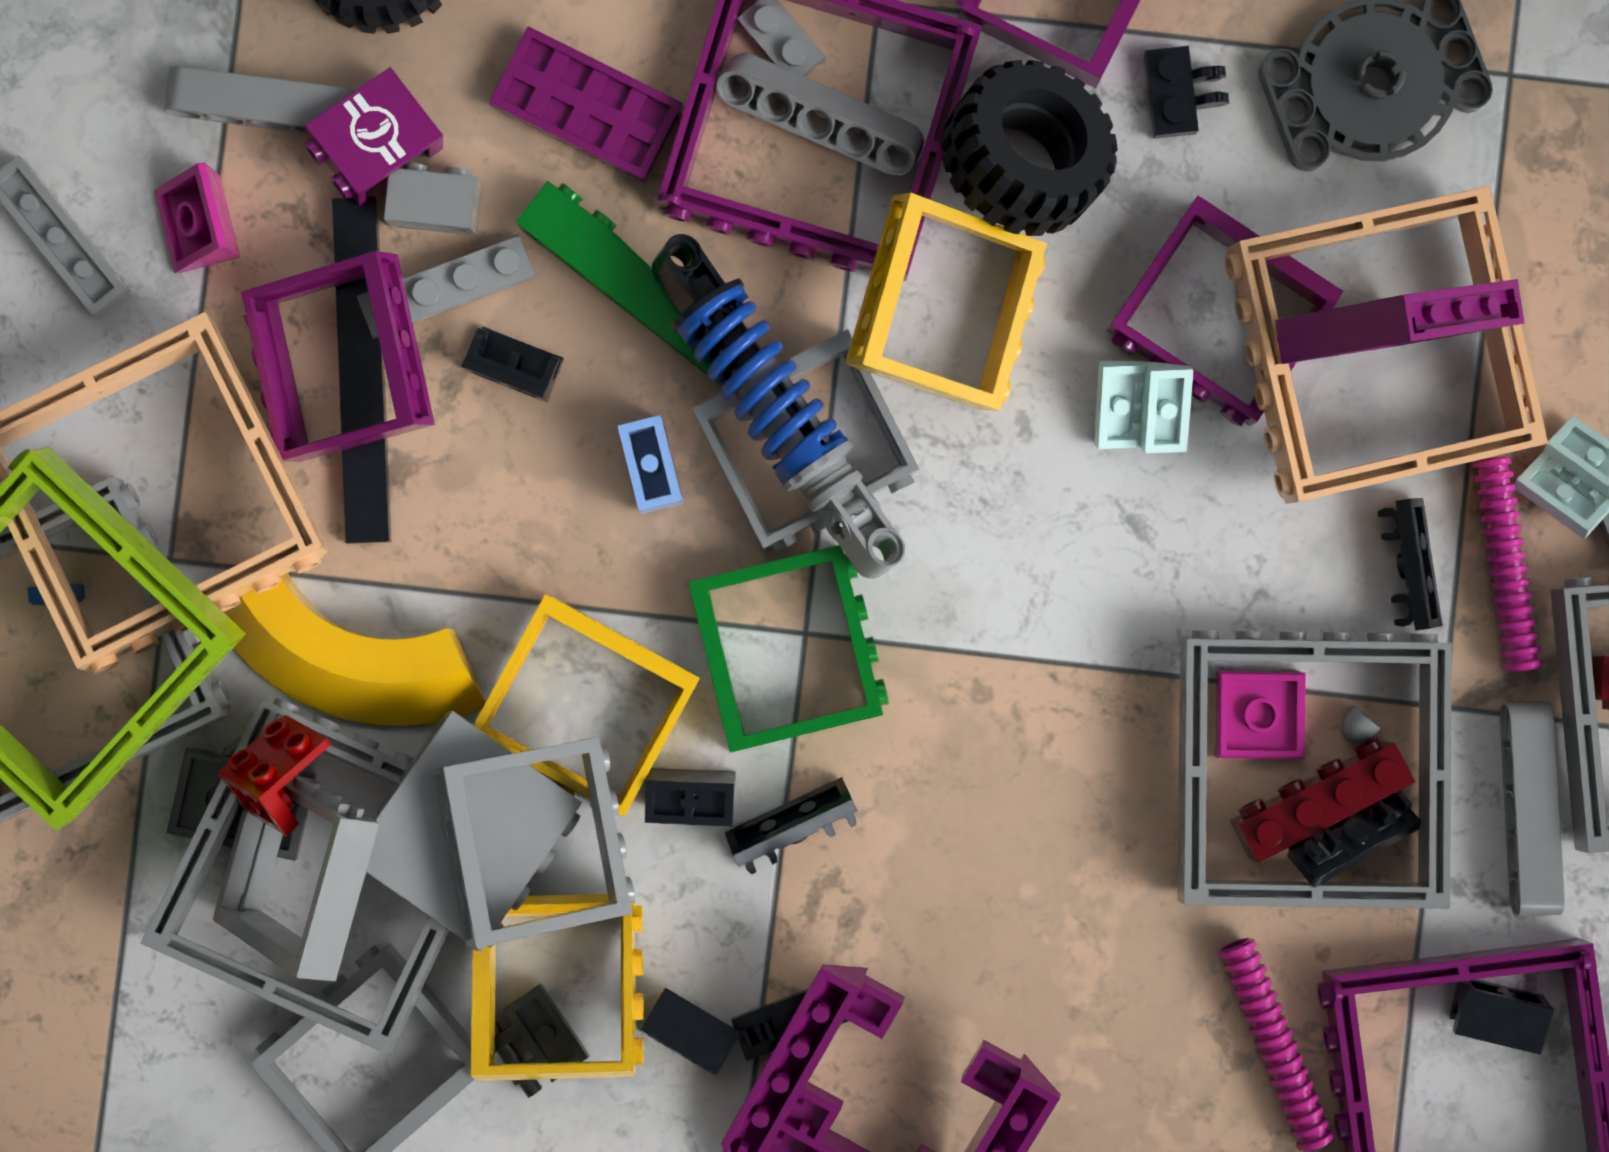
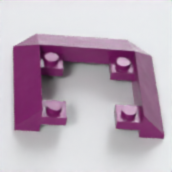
[721,964,1061,1152]

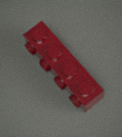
[1230,738,1415,863]

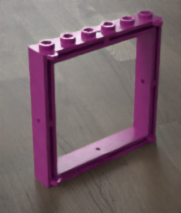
[657,0,982,281]
[1317,938,1609,1152]

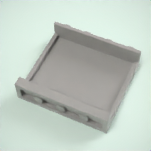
[366,711,582,951]

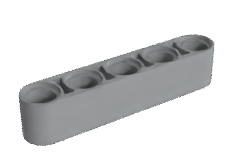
[716,53,924,176]
[164,66,357,134]
[1500,701,1564,917]

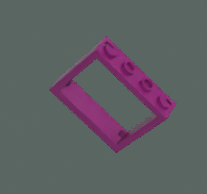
[956,0,1140,88]
[1106,195,1344,426]
[241,251,435,462]
[1275,279,1525,364]

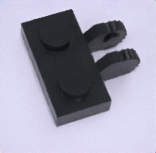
[1144,46,1229,139]

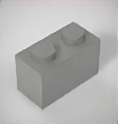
[384,162,482,236]

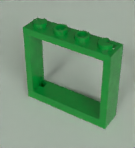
[688,545,889,753]

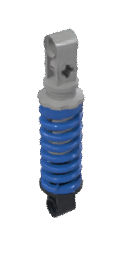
[652,234,905,579]

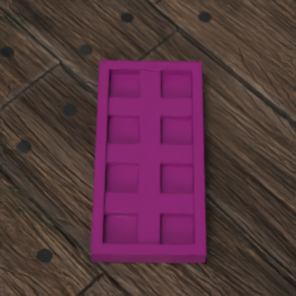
[489,26,683,183]

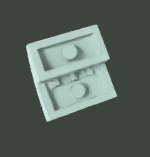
[1094,361,1193,453]
[1515,416,1609,539]

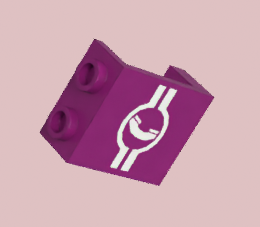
[304,67,443,207]

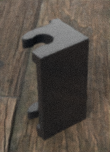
[461,326,564,403]
[645,768,736,827]
[1449,979,1554,1055]
[640,988,741,1075]

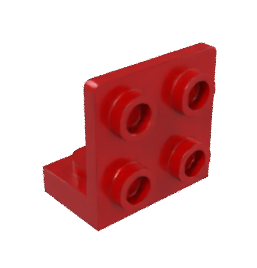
[217,715,330,836]

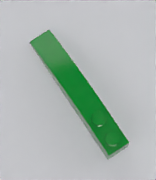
[515,181,726,387]

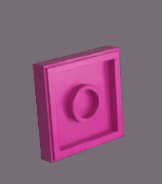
[1215,671,1306,760]

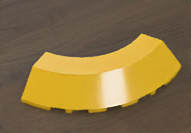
[224,573,487,727]

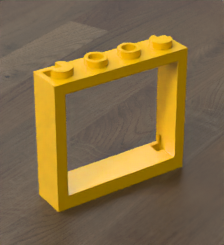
[845,193,1047,411]
[474,594,700,817]
[471,894,644,1081]

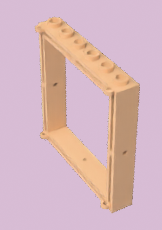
[1225,186,1548,504]
[0,312,329,674]

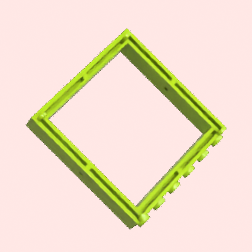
[0,447,246,831]

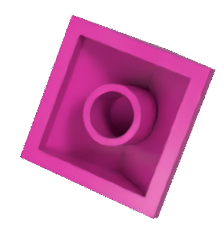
[154,163,241,273]

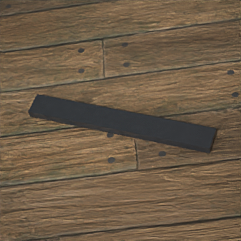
[332,197,392,544]

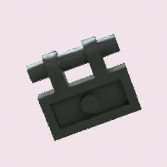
[495,983,590,1098]

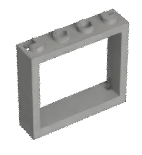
[692,329,919,553]
[434,737,635,948]
[213,774,380,981]
[249,944,475,1152]

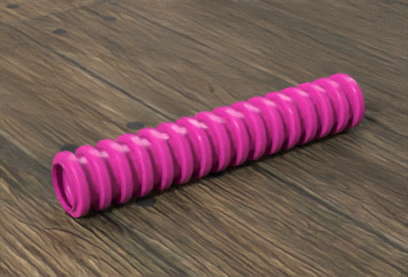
[1471,455,1543,672]
[1218,938,1335,1152]

